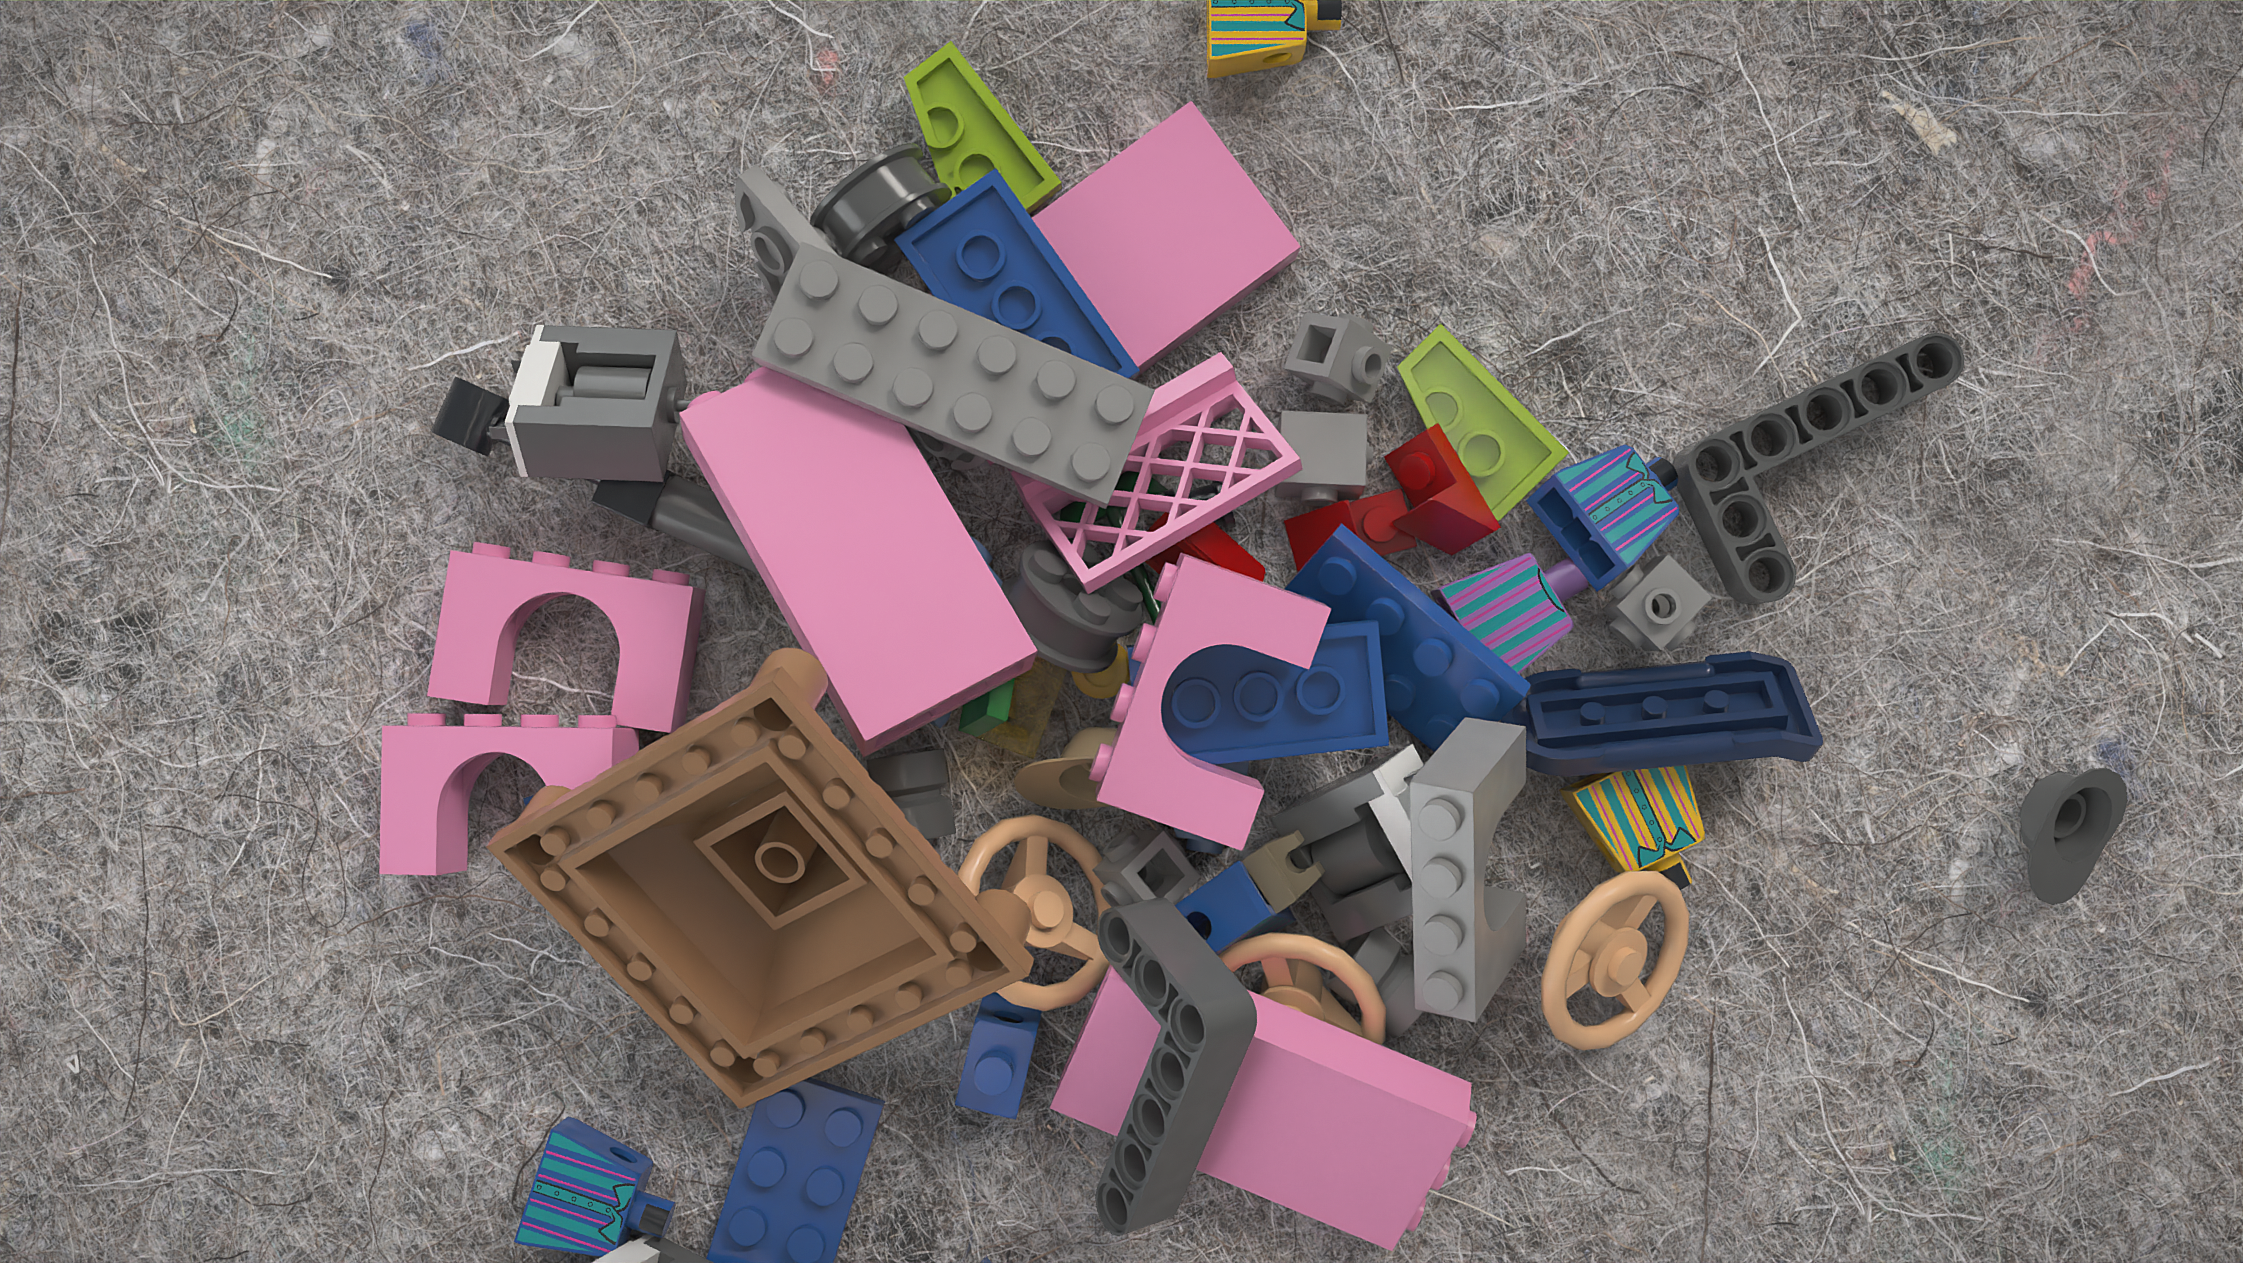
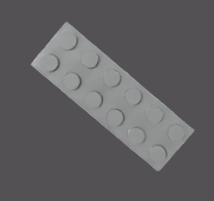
[751,241,1155,509]

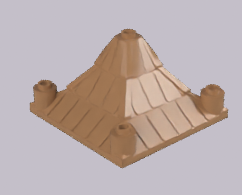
[486,648,1034,1109]

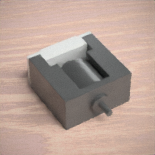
[489,325,692,482]
[1271,744,1424,943]

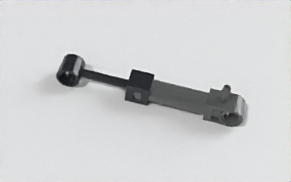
[430,376,761,576]

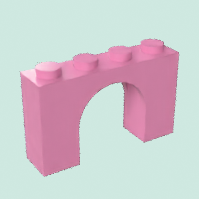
[427,542,706,733]
[1088,553,1331,851]
[379,713,639,876]

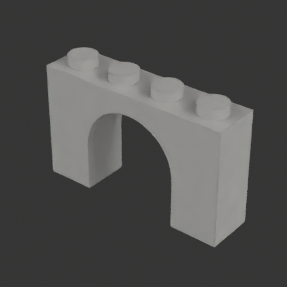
[1410,717,1526,1023]

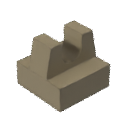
[1241,830,1326,914]

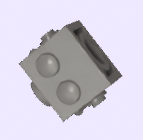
[1268,410,1373,508]

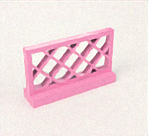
[1010,352,1303,594]

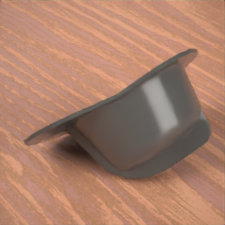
[2020,767,2128,905]

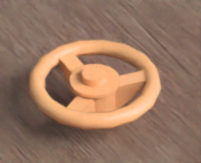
[957,814,1112,1011]
[1541,871,1689,1050]
[1218,932,1386,1046]

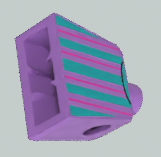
[1430,553,1588,674]

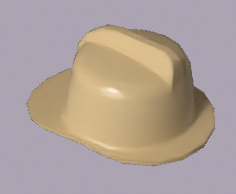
[1014,727,1117,809]

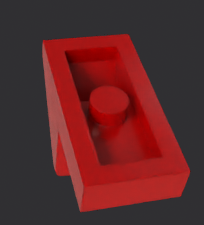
[1384,423,1501,556]
[1283,488,1417,573]

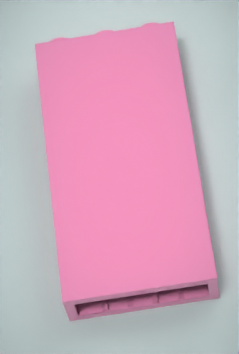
[929,101,1301,471]
[679,366,1038,757]
[1050,964,1477,1251]

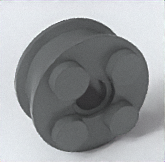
[810,143,952,273]
[1001,538,1143,673]

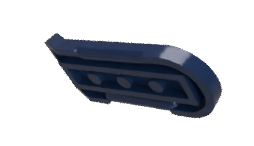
[1499,651,1823,776]

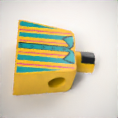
[1206,0,1342,78]
[1559,765,1705,890]

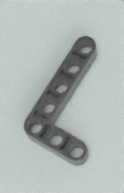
[1673,332,1965,605]
[1095,897,1257,1236]

